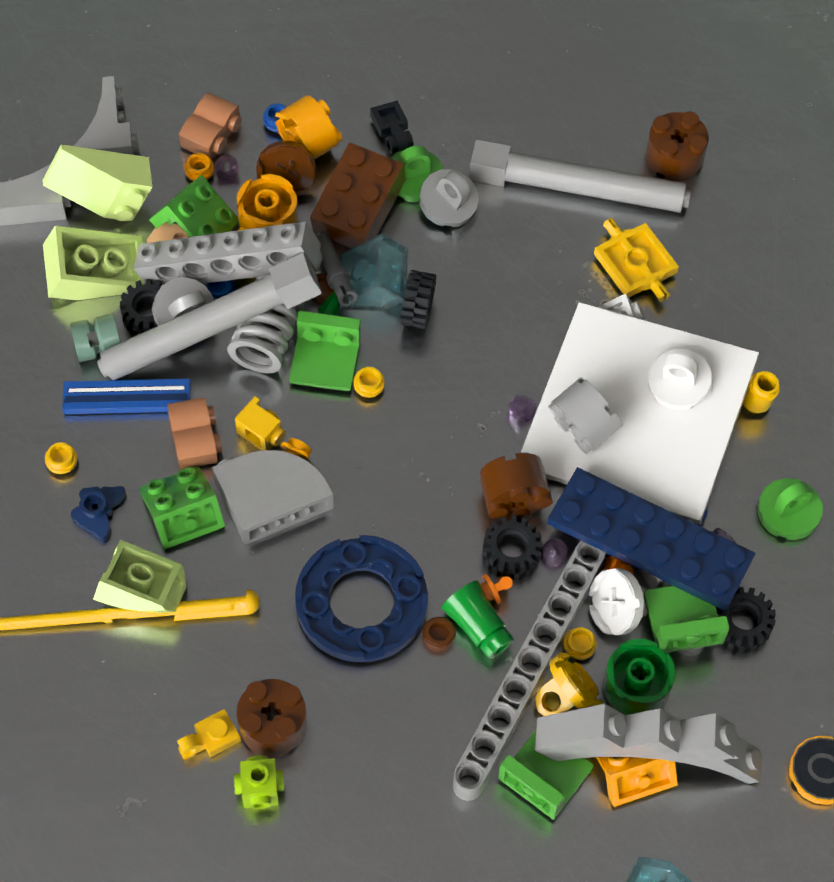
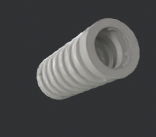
[227,251,323,374]

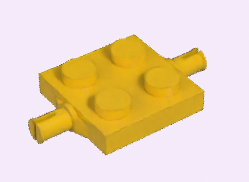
[594,218,679,302]

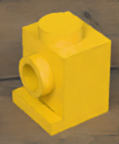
[235,396,286,451]

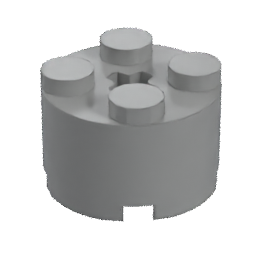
[548,377,623,454]

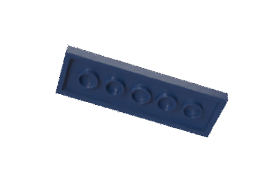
[547,467,756,611]

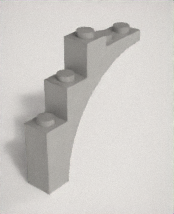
[0,76,139,226]
[535,704,762,784]

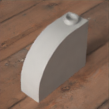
[212,450,334,545]

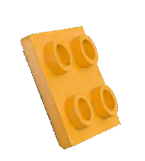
[596,757,678,807]

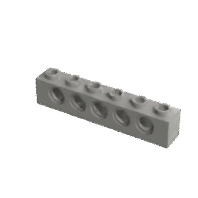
[133,221,321,285]

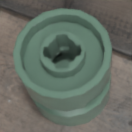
[70,313,120,363]

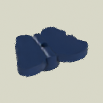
[71,486,126,542]

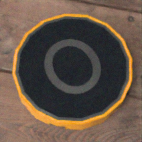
[789,736,834,805]

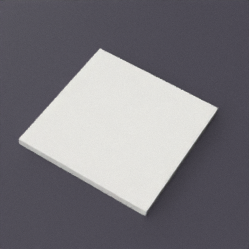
[521,302,759,525]

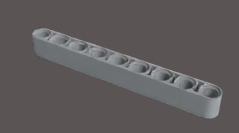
[453,541,605,801]

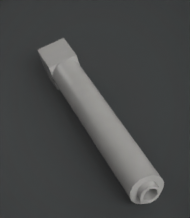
[469,140,691,213]
[97,253,322,381]

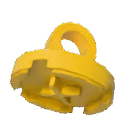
[535,652,603,716]

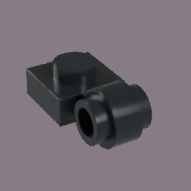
[370,100,414,154]

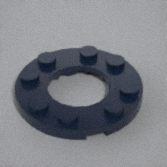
[295,535,428,662]

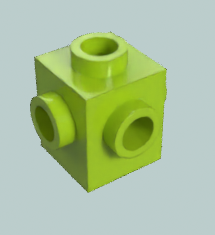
[234,755,284,809]

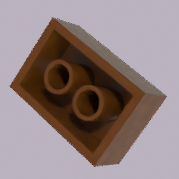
[310,142,406,254]

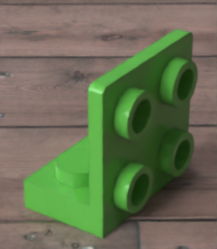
[149,174,239,237]
[289,311,361,391]
[139,466,225,550]
[644,586,729,653]
[498,730,593,820]

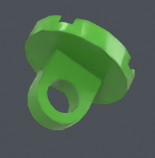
[391,146,443,202]
[757,478,823,541]

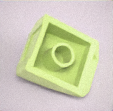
[93,540,187,613]

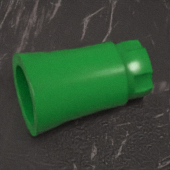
[441,580,514,658]

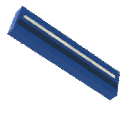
[62,379,191,414]

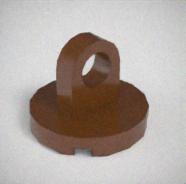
[256,141,316,197]

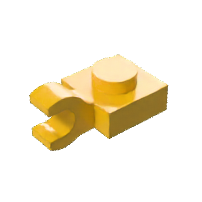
[177,709,241,760]

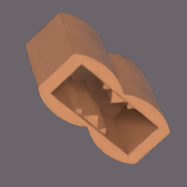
[178,92,242,160]
[167,397,222,470]

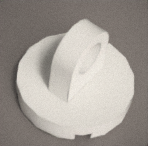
[648,349,712,410]
[589,568,648,635]

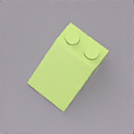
[42,144,153,221]
[43,226,145,300]

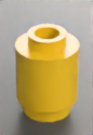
[743,371,780,413]

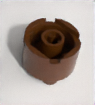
[645,111,709,181]
[480,453,553,523]
[237,679,307,758]

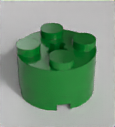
[603,639,675,715]

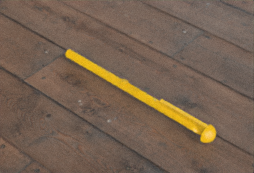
[0,589,260,631]

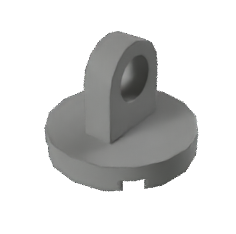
[419,169,479,227]
[152,277,214,326]

